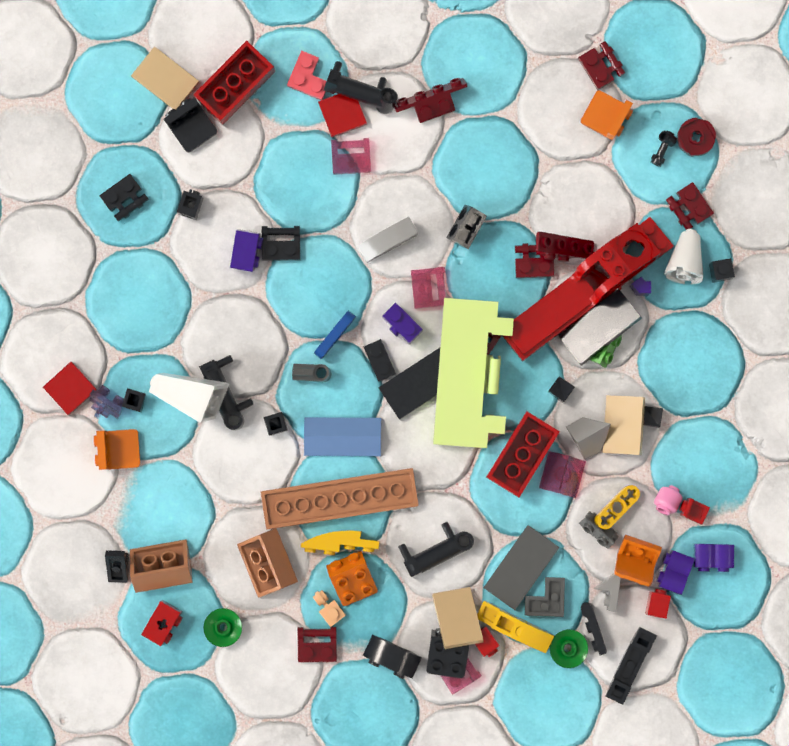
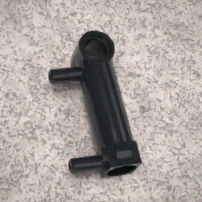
[323,61,398,114]
[199,355,254,430]
[398,522,474,577]

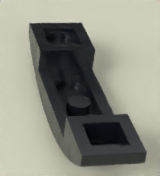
[605,626,657,705]

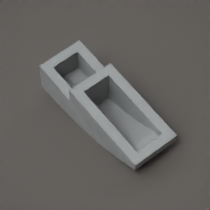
[358,217,418,262]

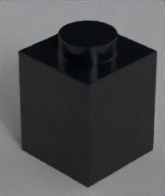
[709,258,735,283]

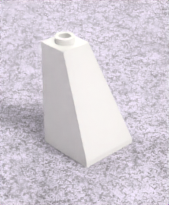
[149,373,229,423]

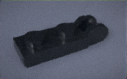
[580,602,607,655]

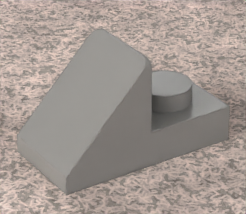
[594,573,621,612]

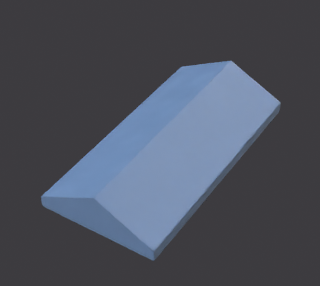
[304,417,381,456]

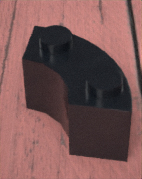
[363,634,422,679]

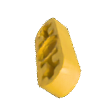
[594,485,640,530]

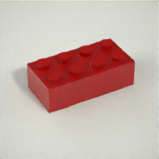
[193,40,276,125]
[485,411,560,498]

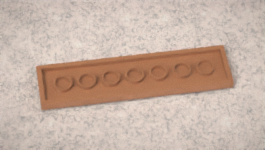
[260,468,419,530]

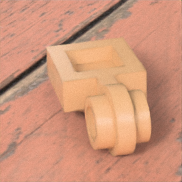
[313,590,346,627]

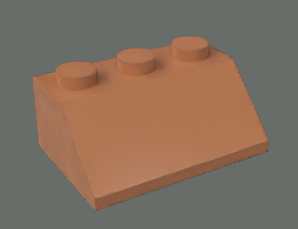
[237,528,298,598]
[130,539,193,593]

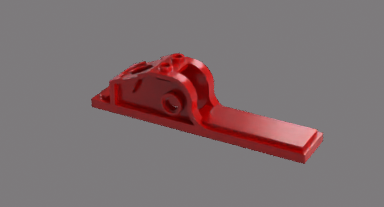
[502,217,674,362]

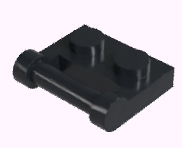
[261,226,300,261]

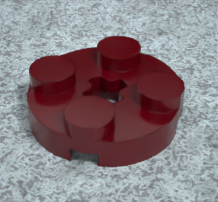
[677,118,716,157]

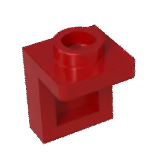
[679,498,710,525]

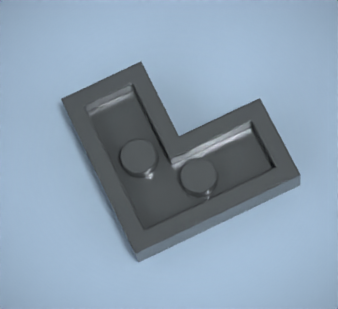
[525,577,565,617]

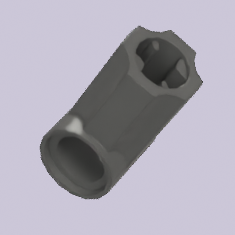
[292,364,332,383]

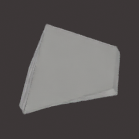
[566,417,611,460]

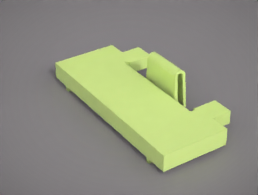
[433,298,514,448]

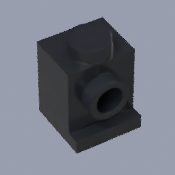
[177,189,203,221]

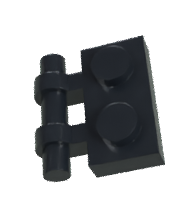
[99,174,149,222]

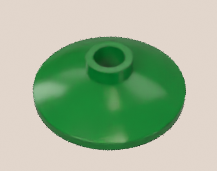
[203,608,242,647]
[550,629,588,668]

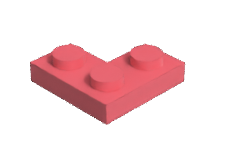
[287,50,326,100]

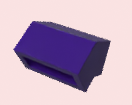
[629,276,651,296]

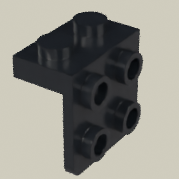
[164,97,217,153]
[426,628,469,678]

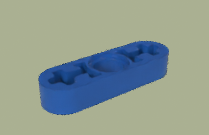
[314,310,356,359]

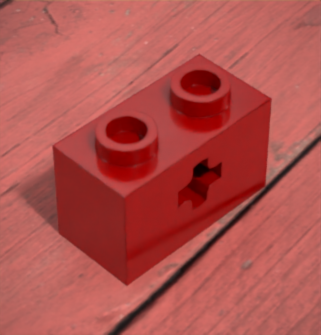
[141,600,183,646]

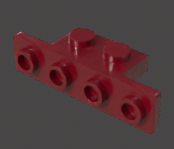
[394,78,468,123]
[536,232,594,262]

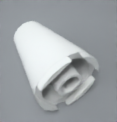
[665,229,703,285]

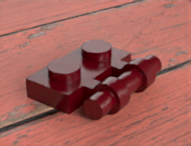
[578,41,625,91]
[666,182,714,230]
[515,243,554,278]

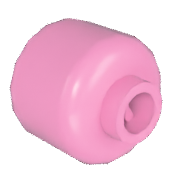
[654,485,683,515]

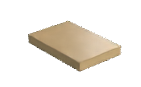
[131,46,199,110]
[603,395,645,455]
[432,587,483,649]

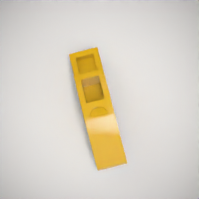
[301,530,380,555]
[477,601,554,653]

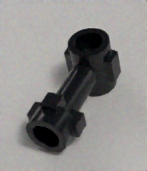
[650,130,677,167]

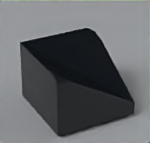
[548,377,575,403]
[122,388,146,412]
[643,406,663,428]
[263,412,288,436]

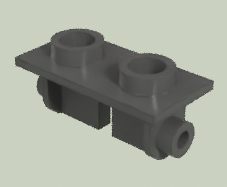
[579,511,619,549]

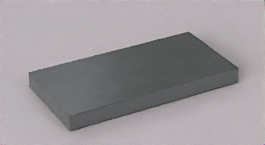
[483,525,559,610]

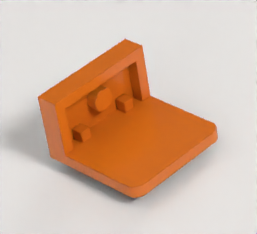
[581,90,634,141]
[94,429,140,470]
[614,535,662,586]
[326,551,378,606]

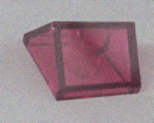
[539,451,586,498]

